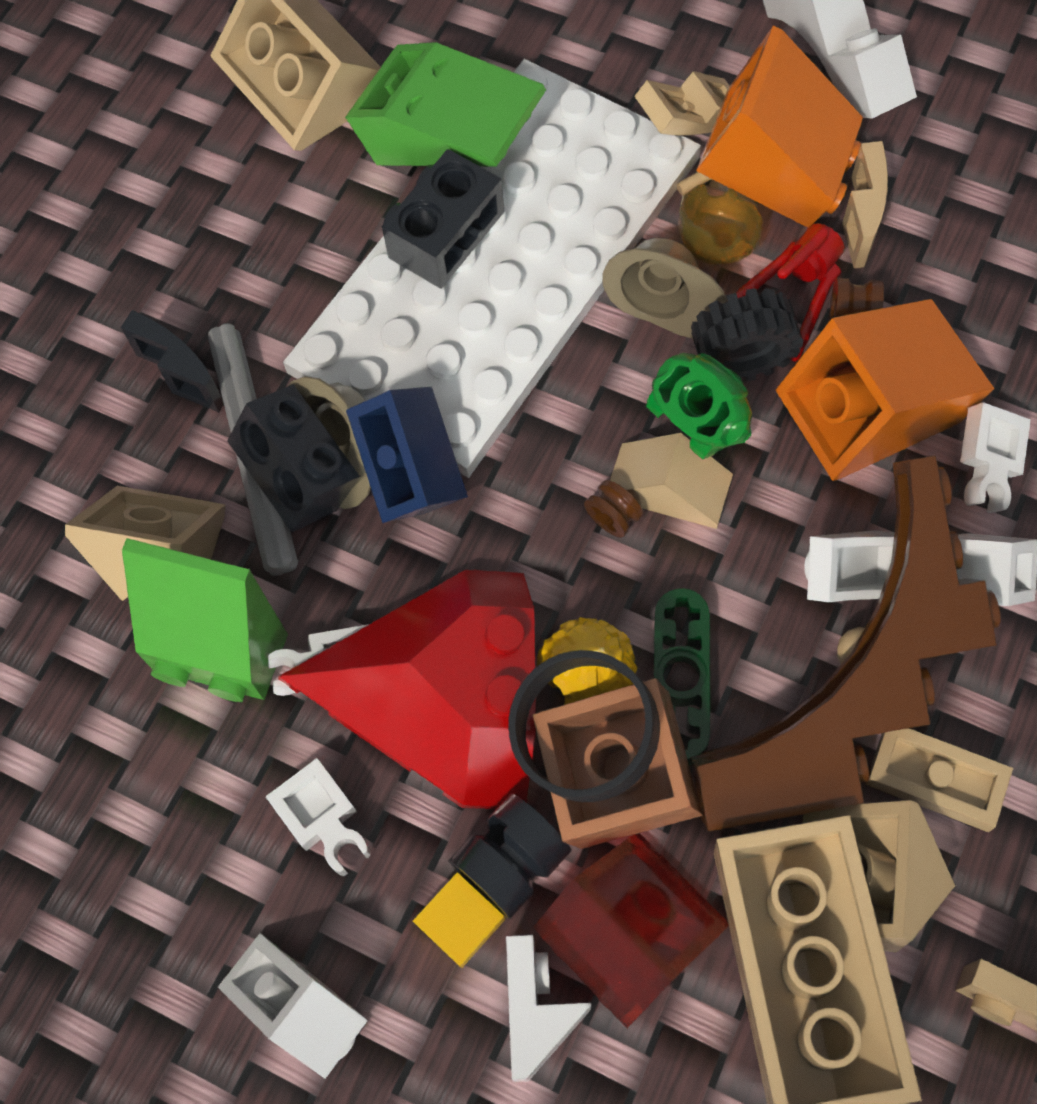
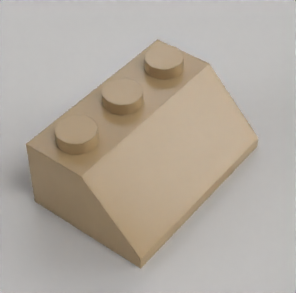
[211,0,381,151]

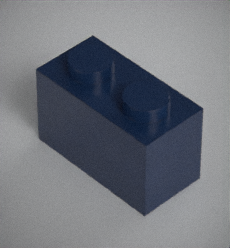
[346,386,468,523]

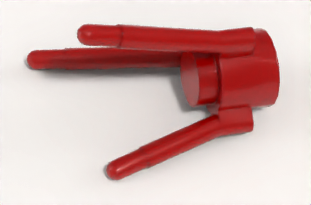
[727,223,845,361]

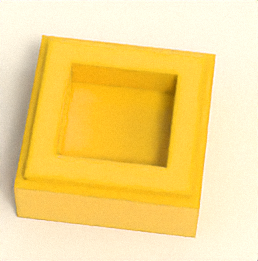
[413,872,506,969]

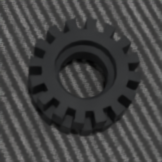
[691,288,803,381]

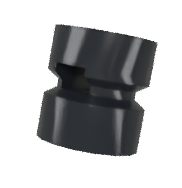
[448,793,572,919]

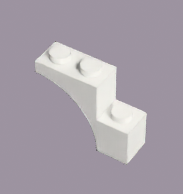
[763,0,917,119]
[804,530,1037,606]

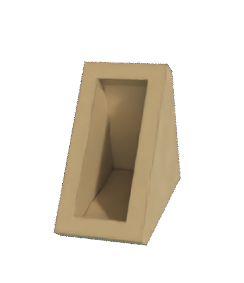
[610,433,733,529]

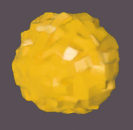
[536,617,637,705]

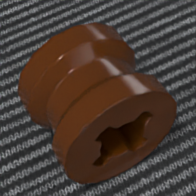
[829,277,884,321]

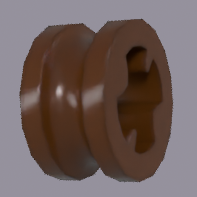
[584,480,643,538]

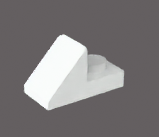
[506,935,591,1082]

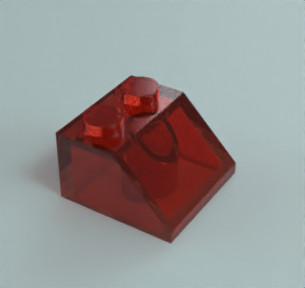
[533,833,729,1029]

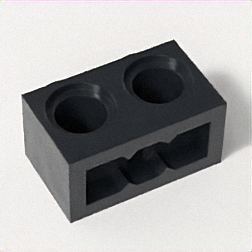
[381,149,505,289]
[227,384,360,532]

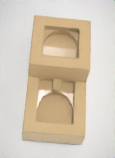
[635,71,730,135]
[842,141,888,268]

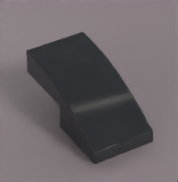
[120,310,224,413]

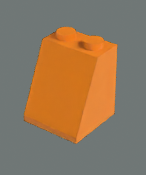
[696,25,863,228]
[775,299,994,481]

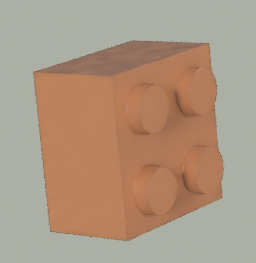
[532,678,703,849]

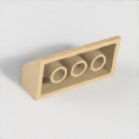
[714,815,922,1104]

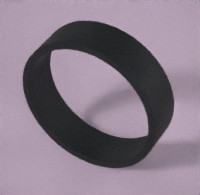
[508,650,660,802]

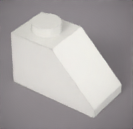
[218,933,368,1079]

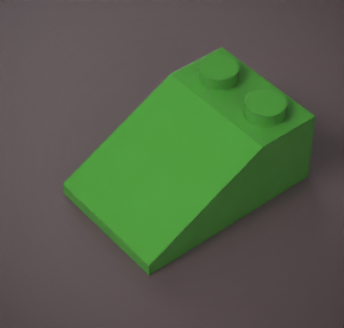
[122,538,288,702]

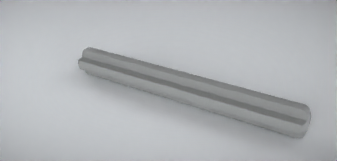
[208,323,298,576]

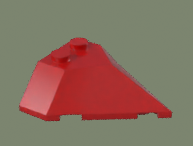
[278,570,536,809]

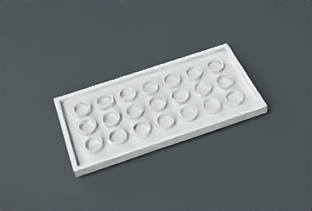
[283,59,701,478]

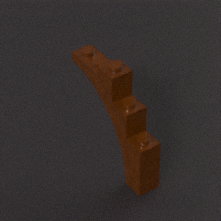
[690,455,1001,831]

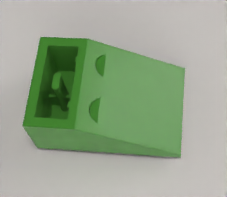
[345,42,546,167]

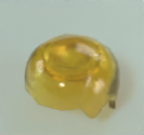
[678,184,763,265]

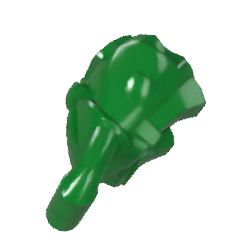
[646,352,753,460]

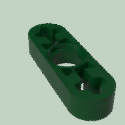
[653,588,710,766]

